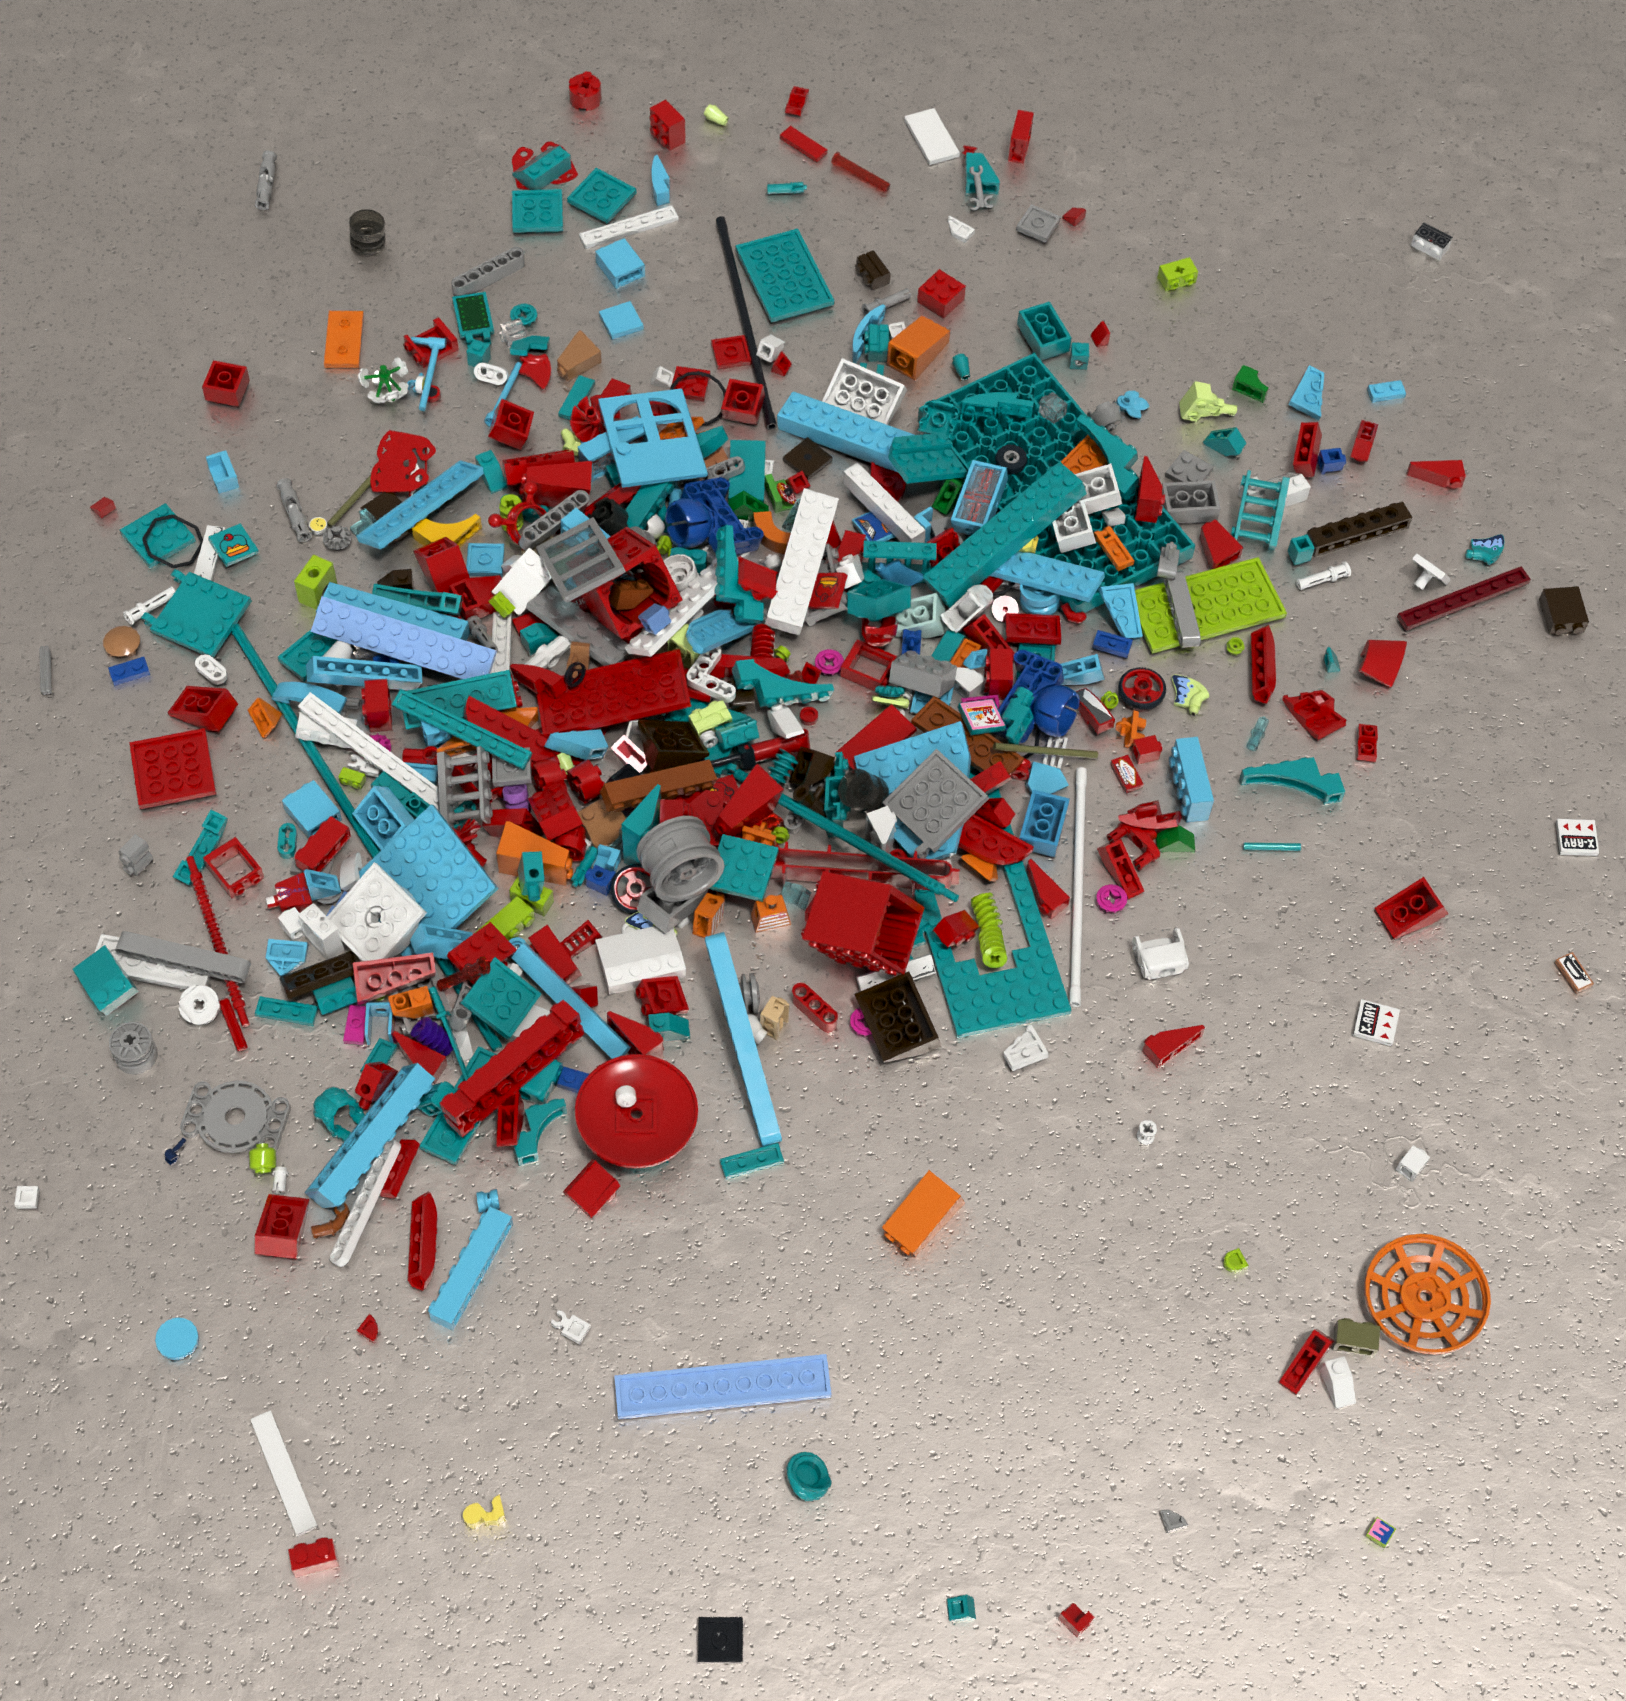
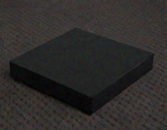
[698,1617,743,1664]

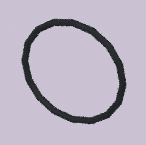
[670,371,726,426]

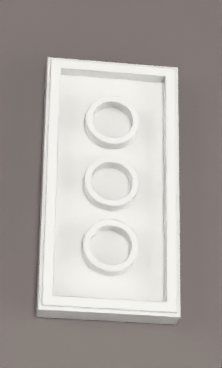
[904,108,960,165]

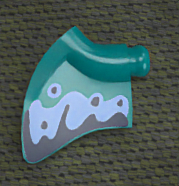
[1465,534,1504,565]

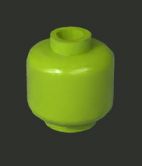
[249,1143,277,1174]

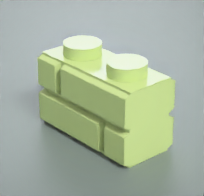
[689,700,732,737]

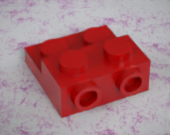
[635,976,689,1021]

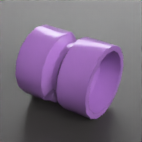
[502,784,531,812]

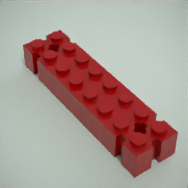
[440,1000,585,1138]

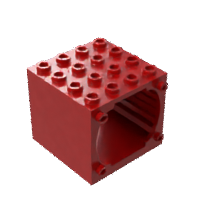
[566,527,683,639]
[801,871,925,976]

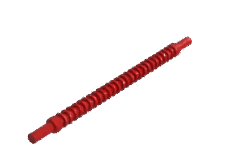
[186,856,250,1028]

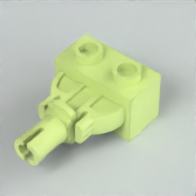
[1179,381,1237,422]

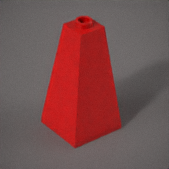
[713,764,784,836]

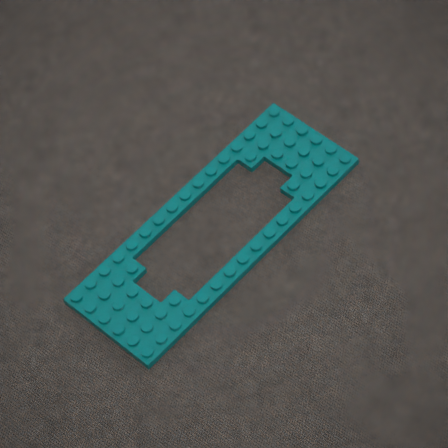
[897,770,1072,1038]

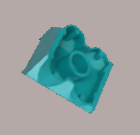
[917,400,961,440]

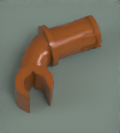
[311,1203,350,1239]

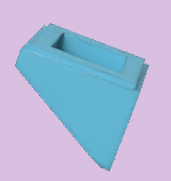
[963,649,988,669]

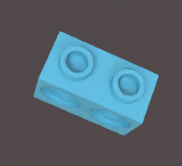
[421,721,452,749]

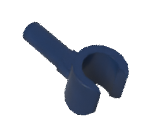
[165,1138,186,1165]

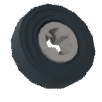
[995,445,1027,474]

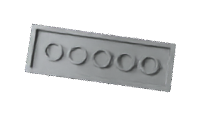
[526,586,631,666]

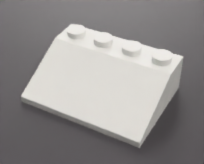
[822,358,907,425]
[595,926,686,995]

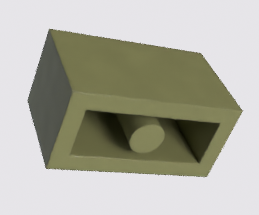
[1333,1318,1380,1357]

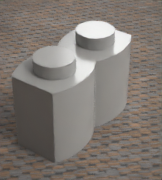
[118,834,153,876]

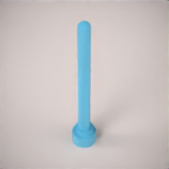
[484,362,522,427]

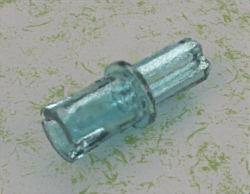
[1246,716,1269,751]

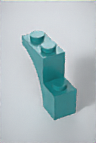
[513,1098,567,1166]

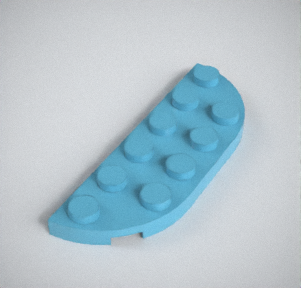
[686,610,762,654]

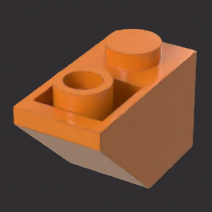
[388,986,434,1019]

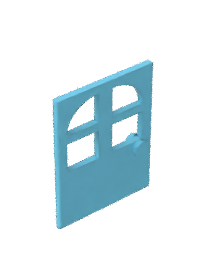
[598,389,708,488]

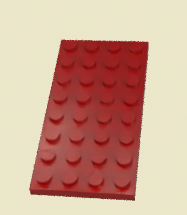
[537,649,692,739]

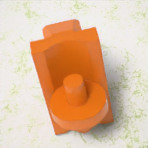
[1115,710,1146,748]
[742,822,777,847]

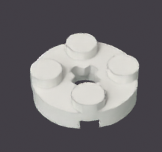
[179,985,221,1026]

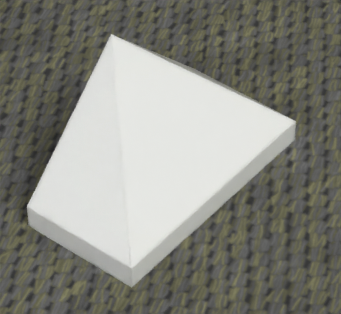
[445,1027,473,1065]

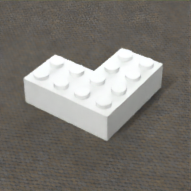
[1052,464,1122,553]

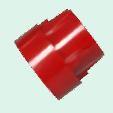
[554,825,587,862]

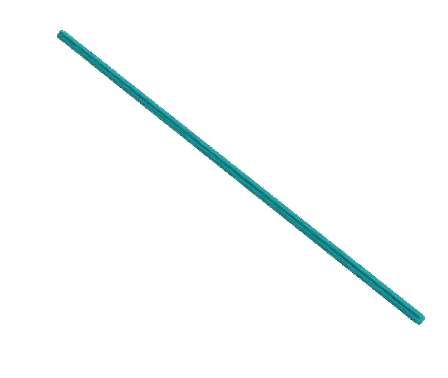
[232,623,502,1052]

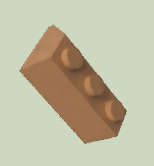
[578,798,627,849]

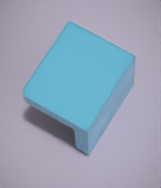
[593,844,621,872]

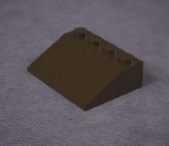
[854,971,942,1063]

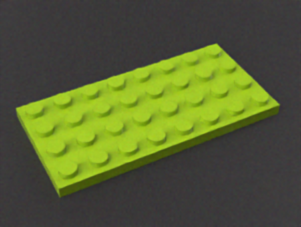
[1135,557,1287,654]

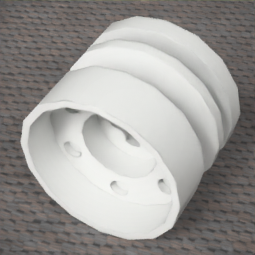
[664,554,699,593]

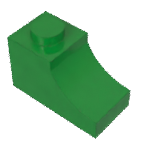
[1232,365,1269,403]

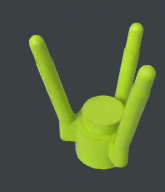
[657,535,673,557]

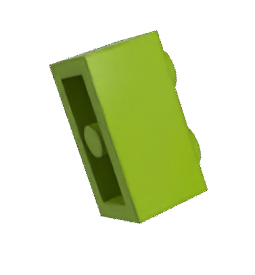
[488,591,515,618]
[338,767,366,789]

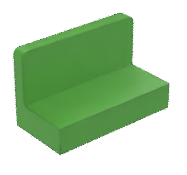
[764,474,795,513]

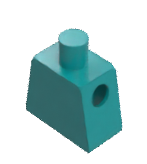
[518,851,544,901]

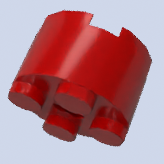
[569,71,602,111]
[531,756,567,792]
[566,760,605,804]

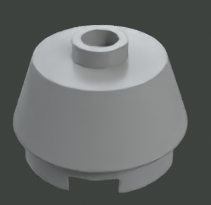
[1087,400,1121,431]

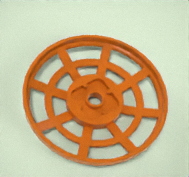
[1364,1234,1491,1355]

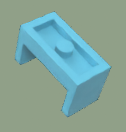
[206,450,239,494]

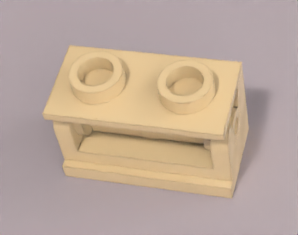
[760,996,790,1040]

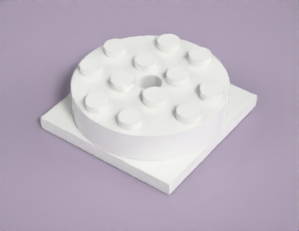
[327,862,427,961]

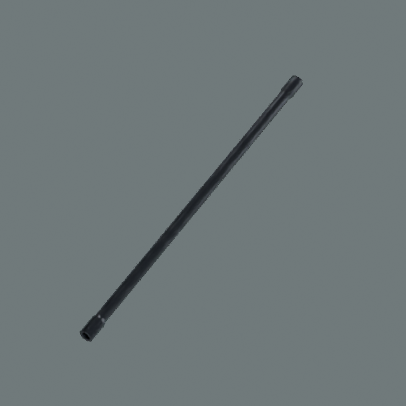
[716,216,777,430]

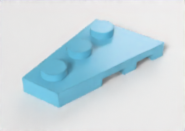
[1288,365,1324,421]
[1098,583,1143,639]

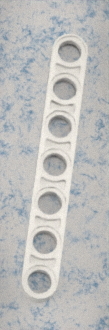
[330,1138,401,1267]

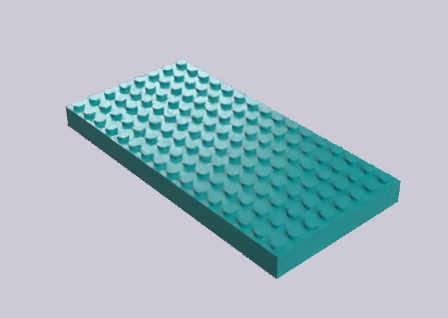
[917,353,1196,613]

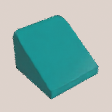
[1324,647,1340,673]
[947,1594,976,1621]

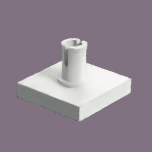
[1413,553,1451,590]

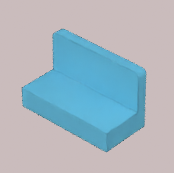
[914,506,933,543]

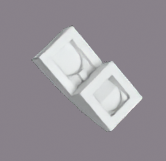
[340,852,363,891]

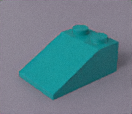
[73,945,139,1016]

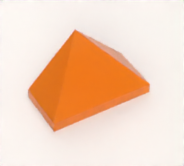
[248,698,282,738]
[500,707,539,728]
[437,737,477,757]
[961,854,998,882]

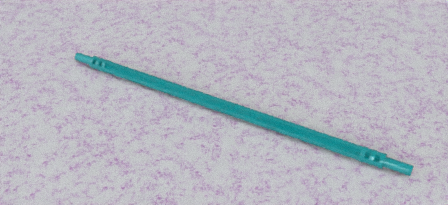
[729,769,959,902]

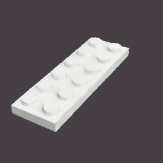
[94,934,211,989]

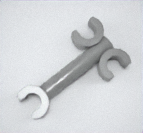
[969,165,994,211]

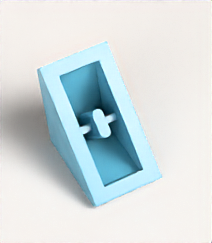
[304,869,341,901]

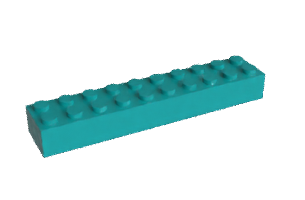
[923,461,1087,608]

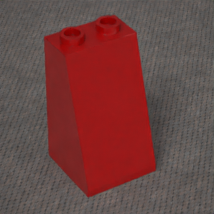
[519,461,592,507]

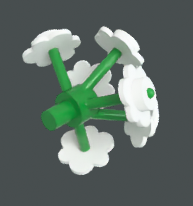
[358,357,409,404]

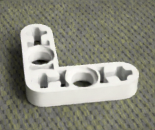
[686,646,736,703]

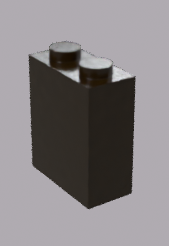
[1539,586,1589,635]

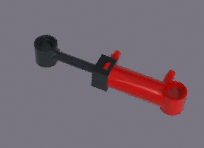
[689,728,810,769]

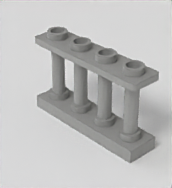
[437,746,493,828]

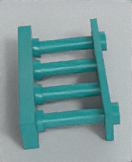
[1231,470,1290,551]
[862,541,937,583]

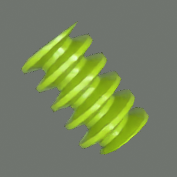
[499,494,524,532]
[971,893,1003,931]
[978,926,1007,968]

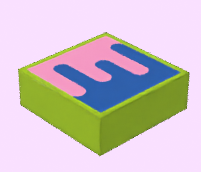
[1365,1517,1396,1548]

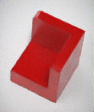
[571,985,598,1007]
[1058,1603,1095,1638]

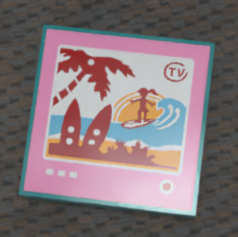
[957,699,1006,735]

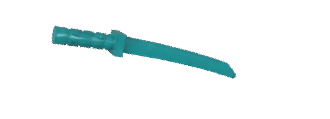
[428,986,469,1081]

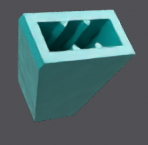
[965,153,1000,195]

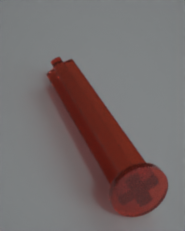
[831,152,890,192]

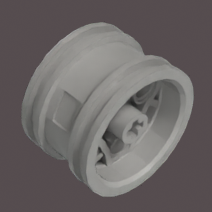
[636,816,724,902]

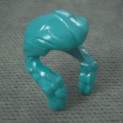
[313,1087,365,1142]

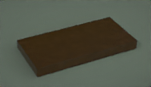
[279,951,360,1000]

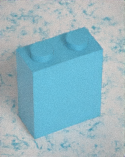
[595,238,645,289]
[282,780,342,839]

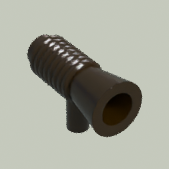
[793,784,827,818]

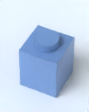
[638,603,672,635]

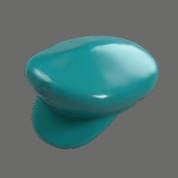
[787,1452,832,1501]

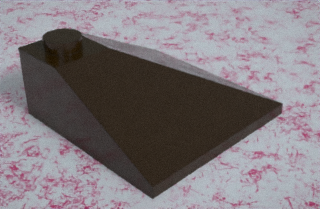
[638,720,710,771]

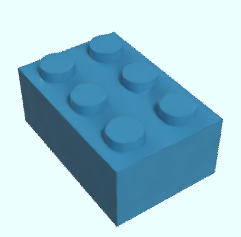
[1019,790,1070,858]

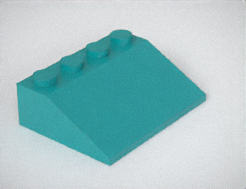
[621,784,661,875]

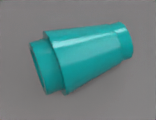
[952,354,971,381]

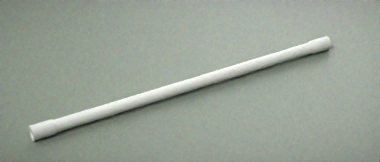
[1069,767,1087,1007]

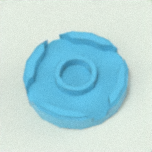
[155,1318,199,1360]

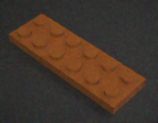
[911,696,1024,775]

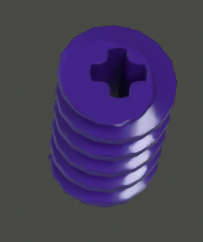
[410,1017,456,1056]

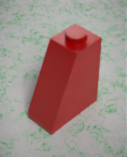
[1199,519,1243,570]
[482,808,543,838]

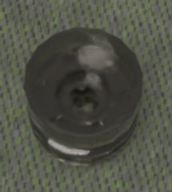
[349,209,386,256]
[838,769,889,814]

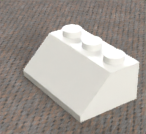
[864,806,897,872]

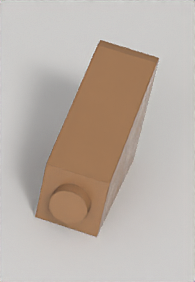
[557,330,602,382]

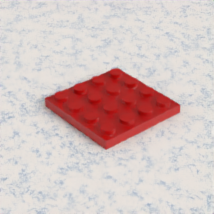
[129,728,217,809]

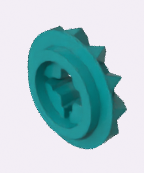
[510,304,538,327]
[875,686,904,697]

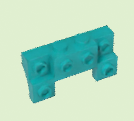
[824,752,852,838]

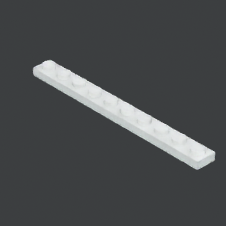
[298,692,459,812]

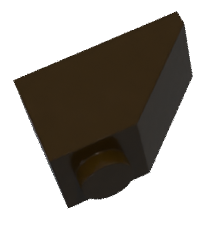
[377,569,414,590]

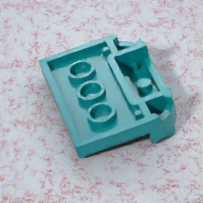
[888,433,968,484]

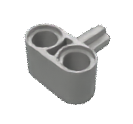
[1157,542,1180,579]

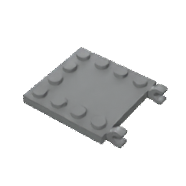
[882,749,989,859]

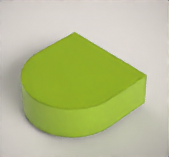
[1223,1248,1249,1273]

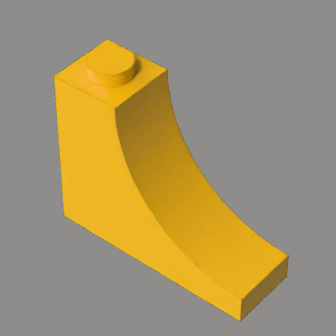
[412,514,482,548]

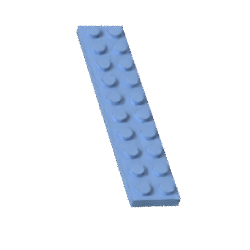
[311,596,497,679]
[614,1354,831,1419]

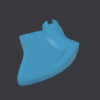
[875,559,923,586]

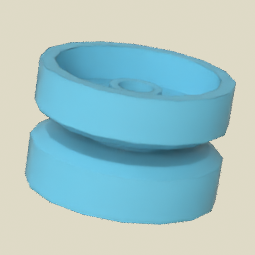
[1020,584,1060,615]

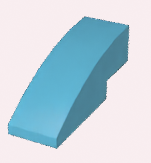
[651,155,670,206]

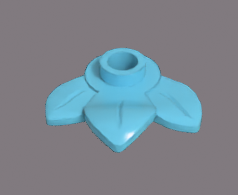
[1116,391,1150,419]

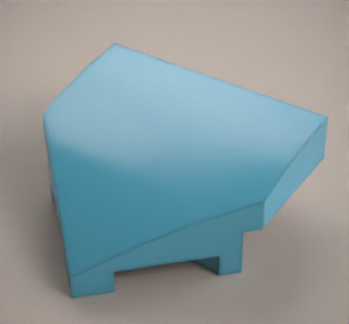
[1025,761,1069,794]
[265,939,309,977]

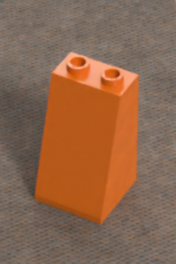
[887,316,950,381]
[496,821,573,886]
[882,1170,965,1257]

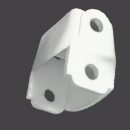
[941,584,994,633]
[1132,928,1189,980]

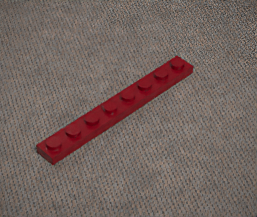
[1397,566,1531,631]

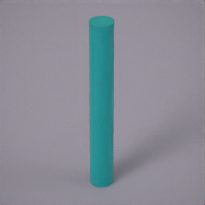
[1243,842,1301,851]

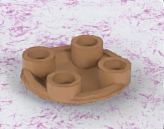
[103,626,140,657]

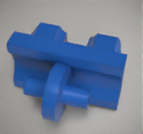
[902,629,922,655]

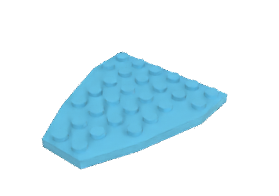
[854,721,971,860]

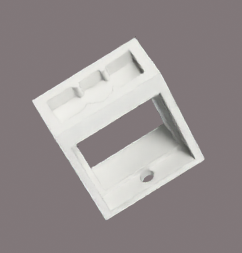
[298,903,344,960]

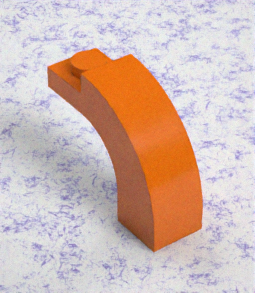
[753,511,791,555]

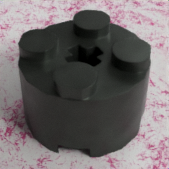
[588,497,628,536]

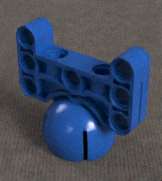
[665,477,764,555]
[991,650,1080,744]

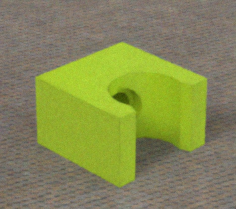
[294,554,337,610]

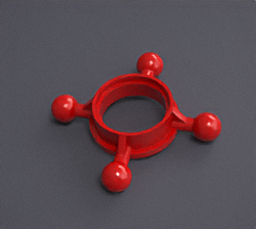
[488,481,561,550]

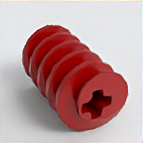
[750,624,775,658]

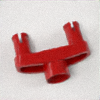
[1106,822,1160,870]

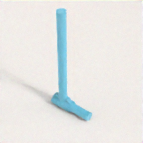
[411,337,446,411]

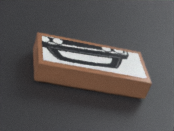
[1555,952,1594,994]

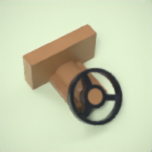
[564,641,590,687]

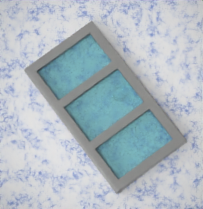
[536,517,626,602]

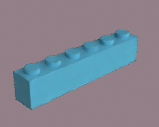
[306,656,422,690]
[428,1207,513,1331]

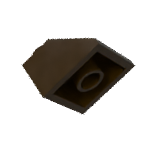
[789,747,835,787]

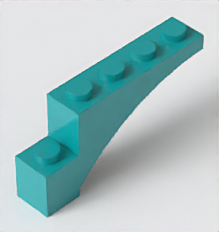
[1077,414,1139,501]
[715,525,764,624]
[372,584,463,617]
[732,659,834,708]
[1239,757,1345,805]

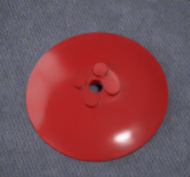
[575,1054,698,1168]

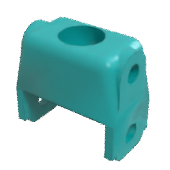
[518,1060,563,1105]

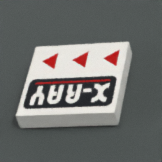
[1556,819,1599,856]
[1353,999,1400,1046]

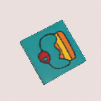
[208,523,259,567]

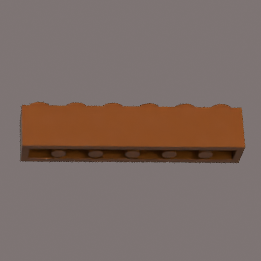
[600,759,717,812]

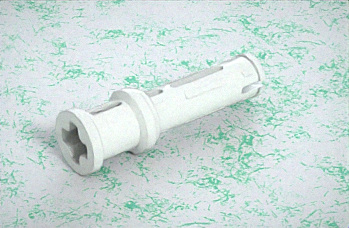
[1296,561,1351,590]
[123,586,175,626]

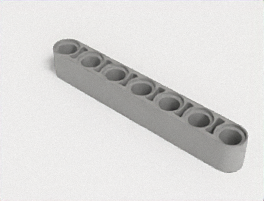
[115,931,251,983]

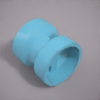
[476,1189,500,1213]

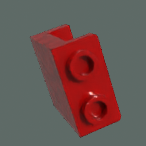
[403,317,459,368]

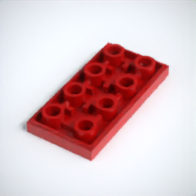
[836,704,917,776]

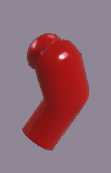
[1061,603,1087,624]

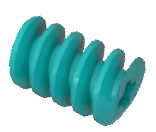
[767,748,798,786]

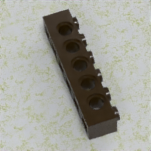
[1306,501,1413,557]

